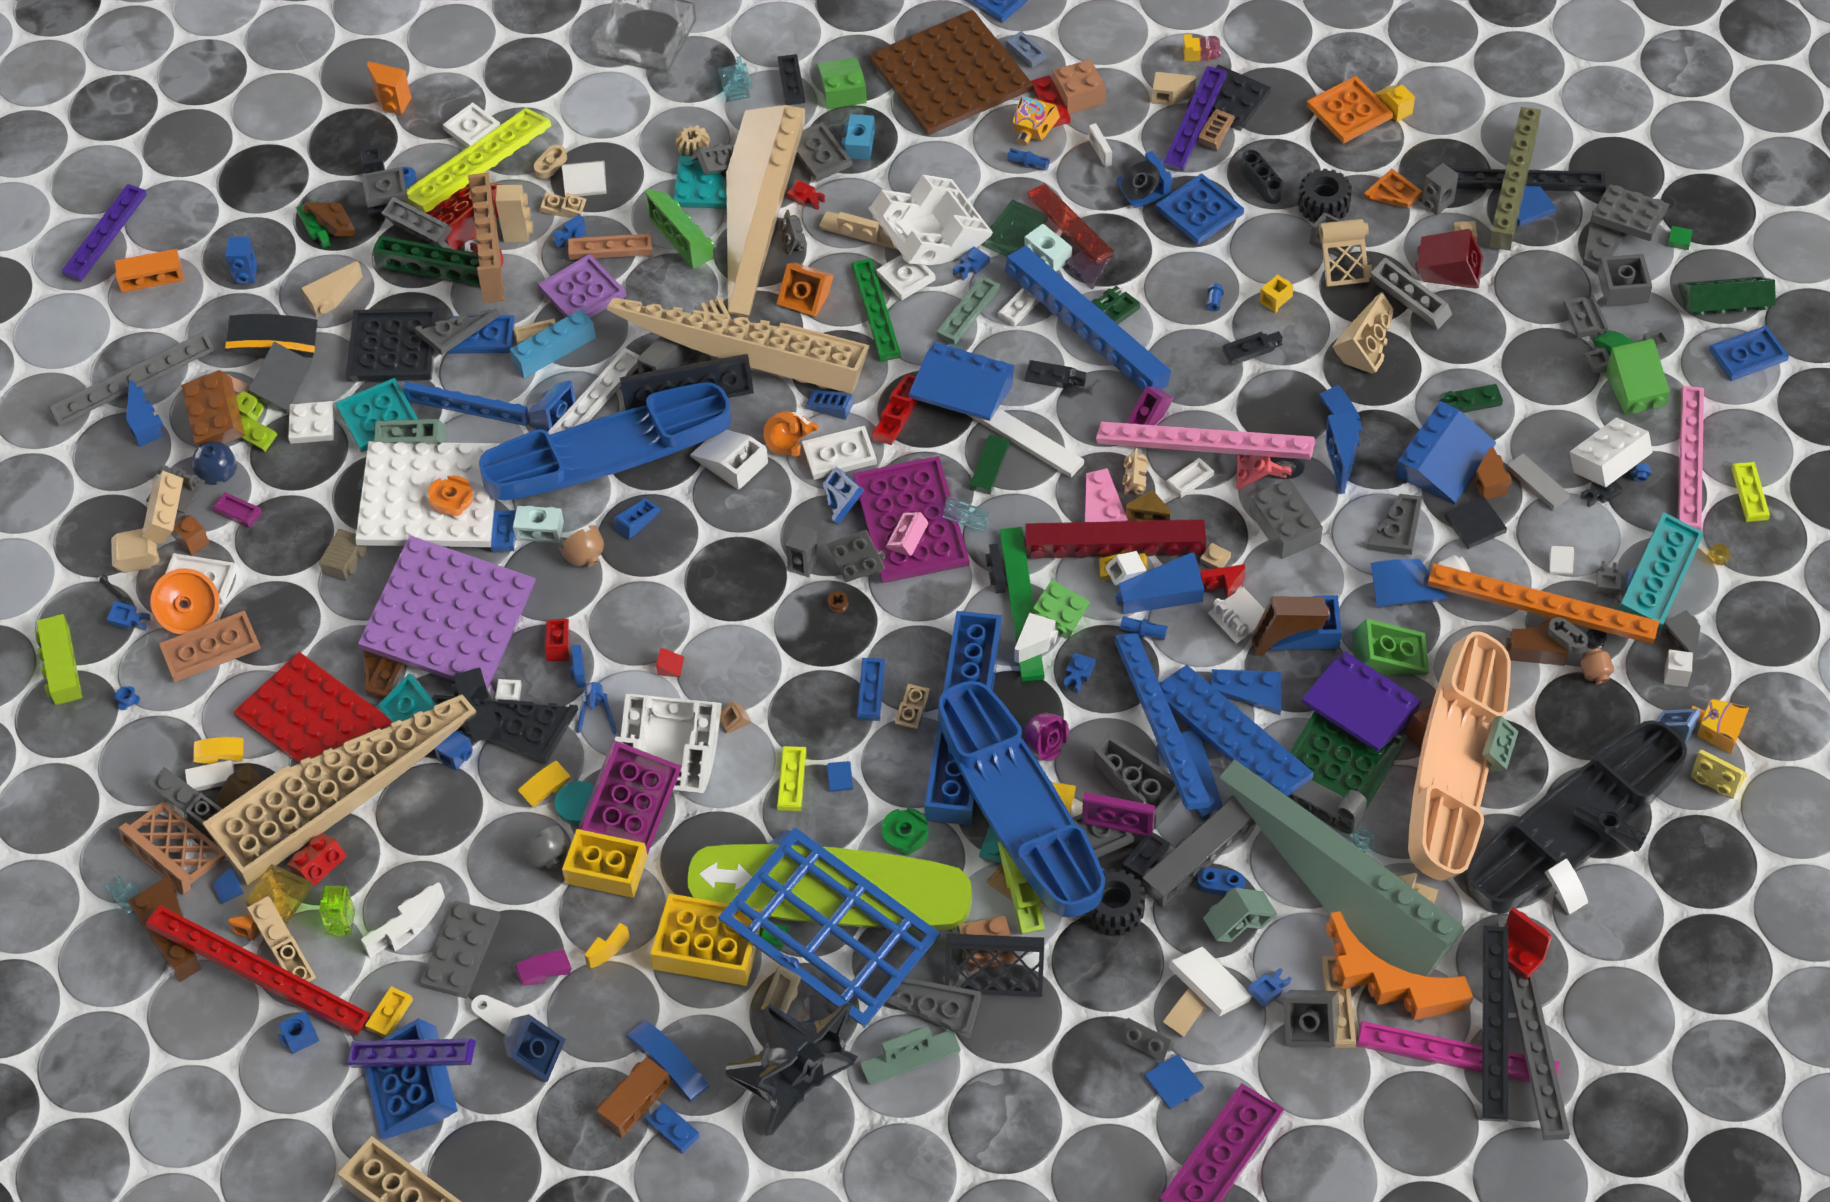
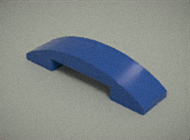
[626,1020,710,1102]

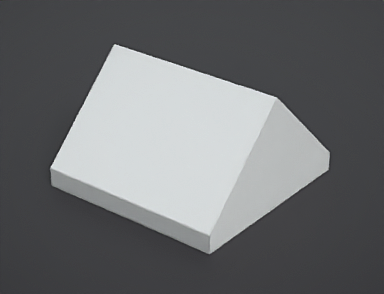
[562,161,607,196]

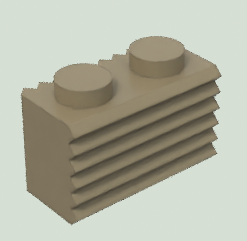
[319,529,367,581]

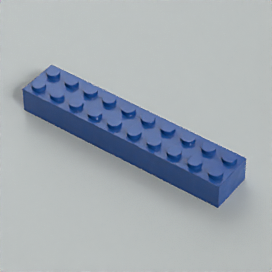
[925,611,1002,826]

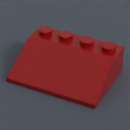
[426,182,501,250]

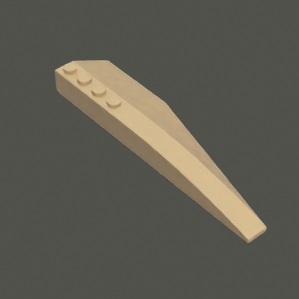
[607,298,870,394]

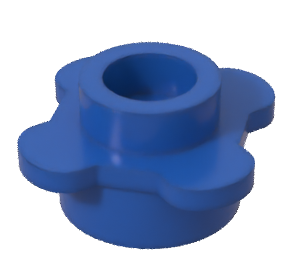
[113,686,140,710]

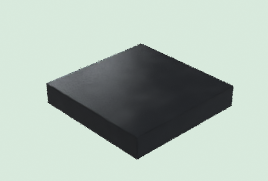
[1445,496,1507,549]

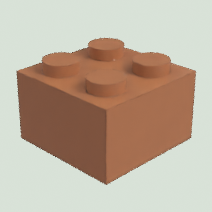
[1053,59,1106,114]

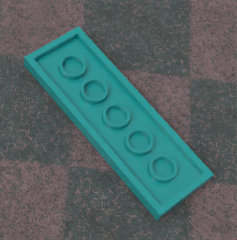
[1618,512,1704,630]

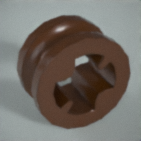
[827,591,849,613]

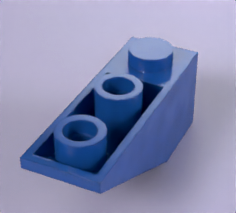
[126,380,164,447]

